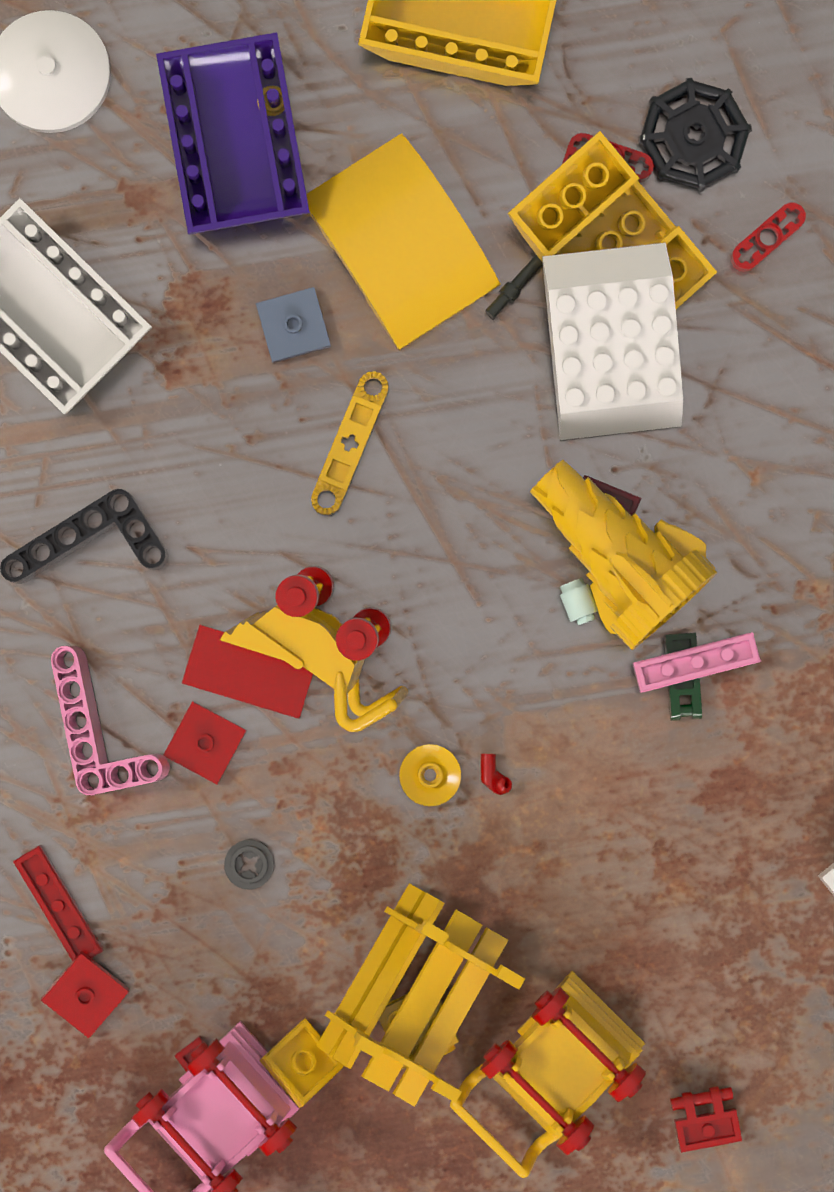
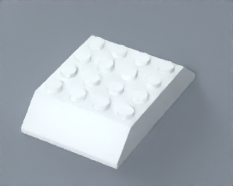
[0,198,152,415]
[542,242,683,440]

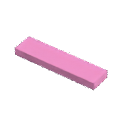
[632,632,761,693]

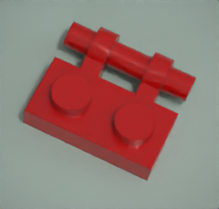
[670,1086,742,1153]

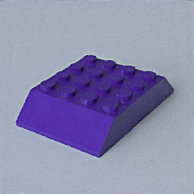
[156,32,310,235]

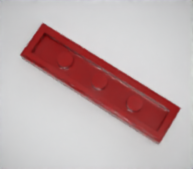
[13,845,104,961]

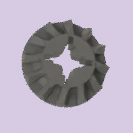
[224,840,274,890]

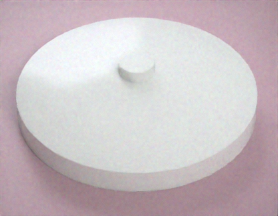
[0,10,111,133]

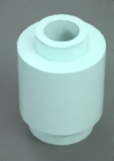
[560,578,598,626]

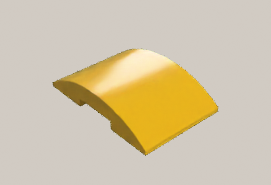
[507,131,717,309]
[306,133,501,350]

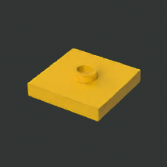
[259,1018,344,1108]

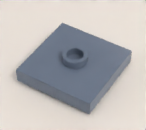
[256,287,331,363]

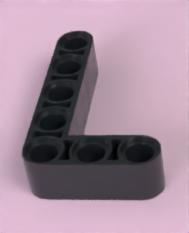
[0,489,169,584]

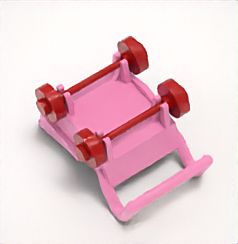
[104,1021,300,1192]

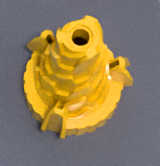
[530,460,718,650]

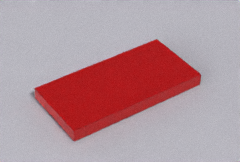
[182,625,313,719]

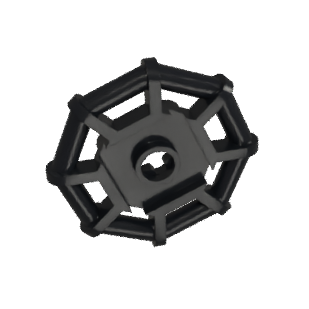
[638,78,752,191]

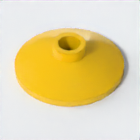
[399,744,461,806]

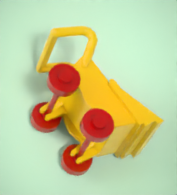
[220,566,408,732]
[450,971,646,1178]

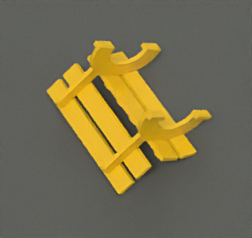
[316,883,525,1107]

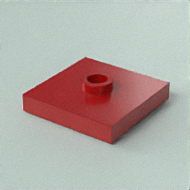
[163,701,247,785]
[41,951,129,1038]

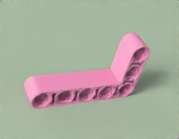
[51,646,170,795]

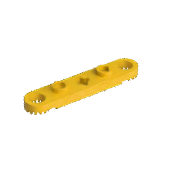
[311,371,389,515]

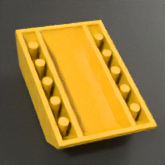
[358,0,556,86]

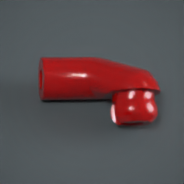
[481,754,512,795]

